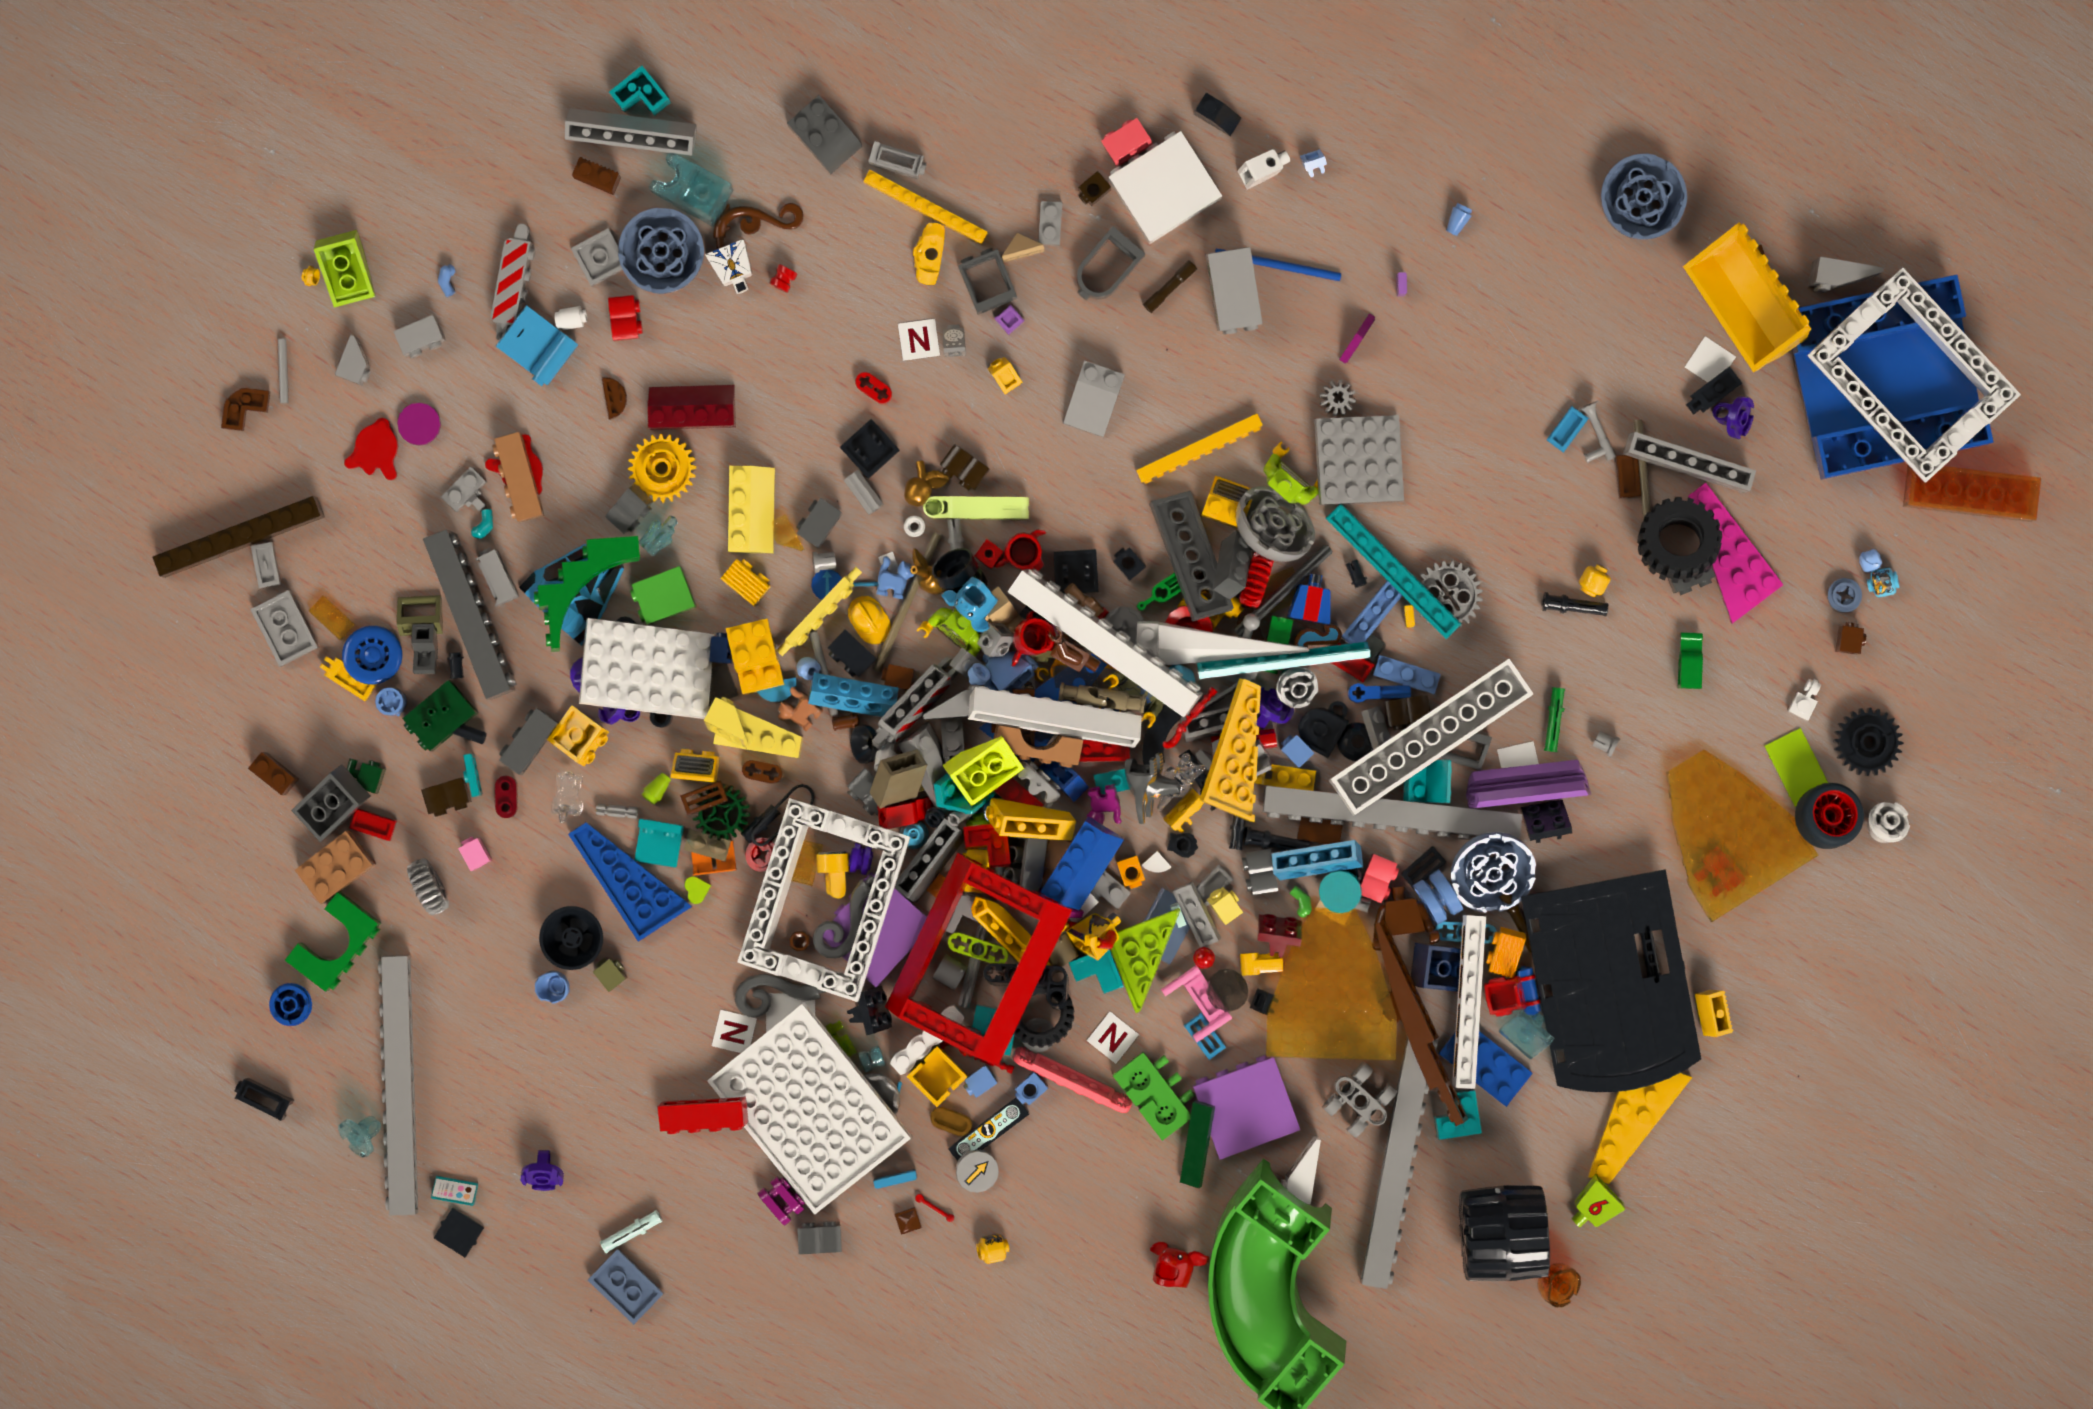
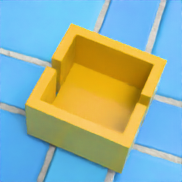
[907,1045,968,1107]

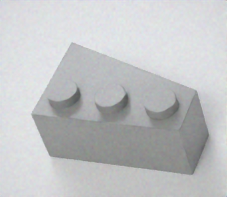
[1181,682,1238,743]

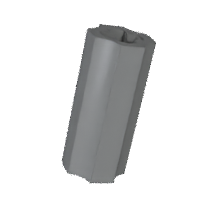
[844,470,884,515]

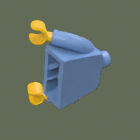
[982,651,1049,693]

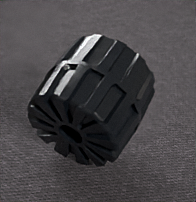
[1459,1185,1550,1281]

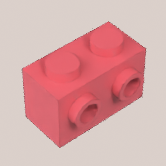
[1101,118,1153,167]

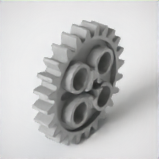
[1419,561,1483,628]

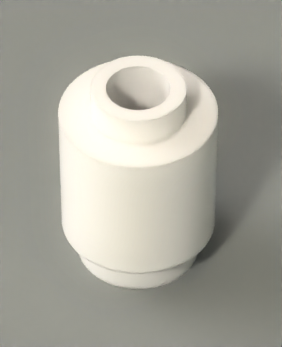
[555,306,587,330]

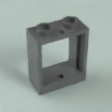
[958,248,1017,315]

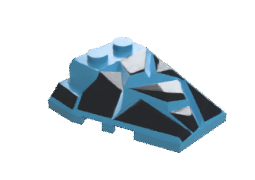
[519,543,624,646]

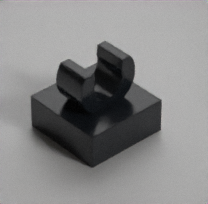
[1250,988,1279,1015]

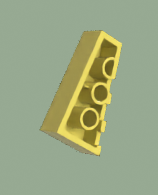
[713,708,803,758]

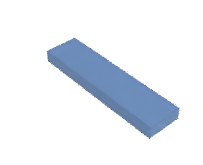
[1341,581,1402,644]

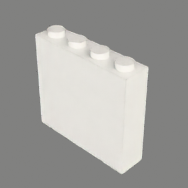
[1108,131,1222,244]

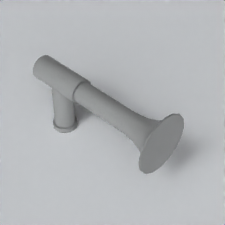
[1578,401,1616,463]

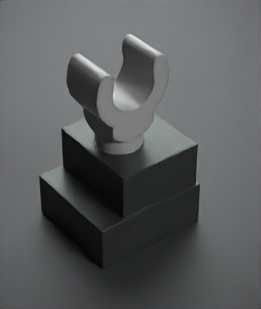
[1365,633,1386,663]

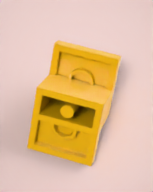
[725,618,784,695]

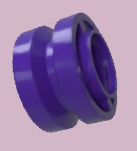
[849,843,874,875]

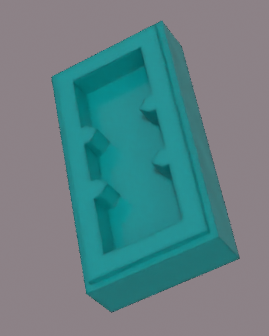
[463,754,483,797]
[1093,769,1130,794]

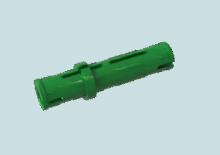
[1544,687,1565,752]

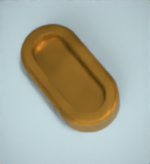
[930,1107,972,1136]

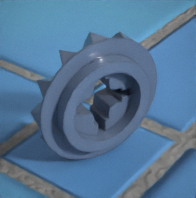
[1827,578,1862,612]

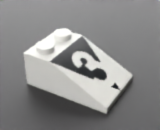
[1280,1136,1321,1204]

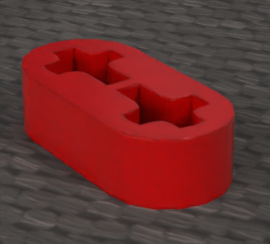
[855,372,892,404]

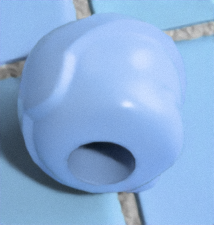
[1859,549,1882,572]
[796,657,821,681]

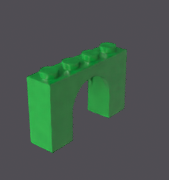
[285,892,381,992]

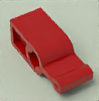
[877,796,933,829]

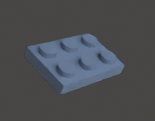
[588,1249,664,1325]

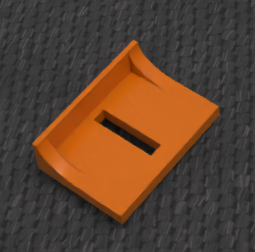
[691,841,737,876]

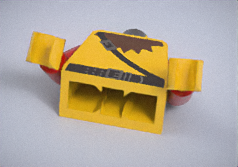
[1062,913,1121,960]

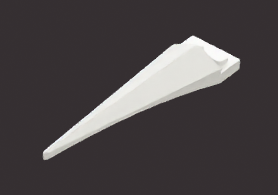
[1136,621,1309,666]

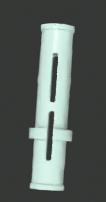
[600,1210,663,1253]

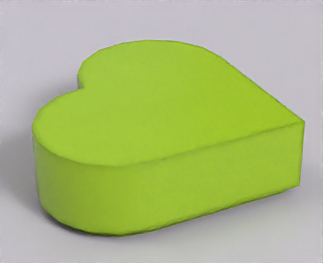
[685,876,712,904]

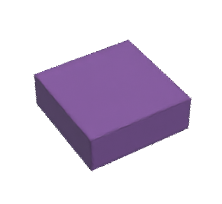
[1396,272,1407,296]
[994,304,1025,335]

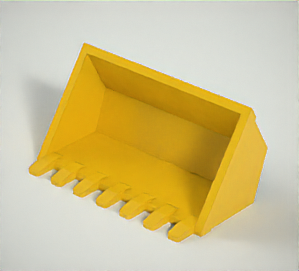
[1683,222,1811,372]

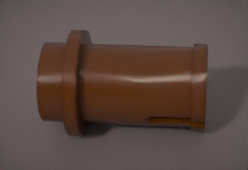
[832,712,860,731]

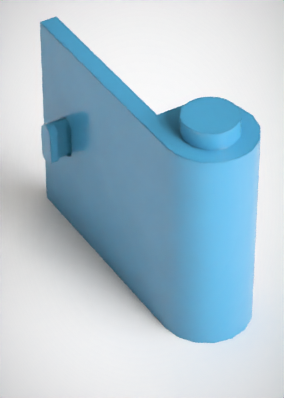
[496,305,578,386]

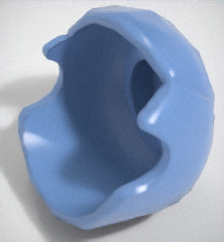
[535,971,570,1004]

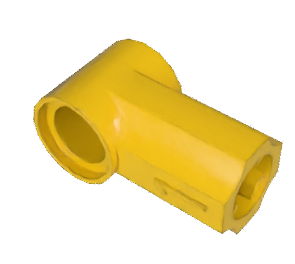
[1240,953,1283,976]

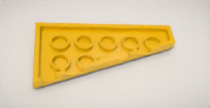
[1199,678,1261,822]
[1588,1073,1692,1184]

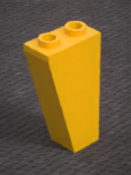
[986,798,1076,841]

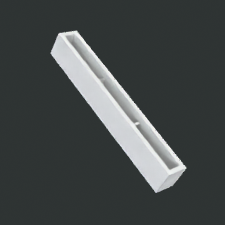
[968,686,1142,748]

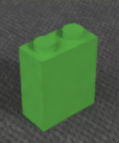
[630,566,696,625]

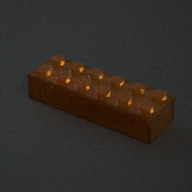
[1903,465,2041,522]

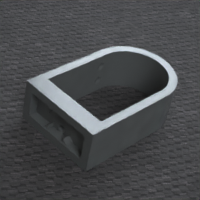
[1077,226,1145,301]

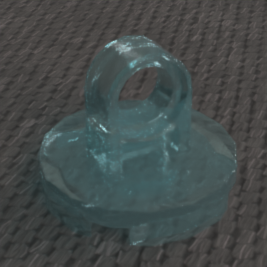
[338,1116,381,1158]

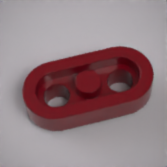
[495,776,518,818]

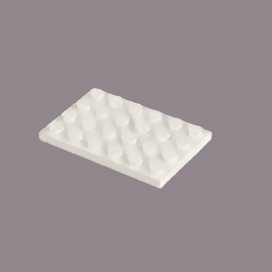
[579,618,714,719]

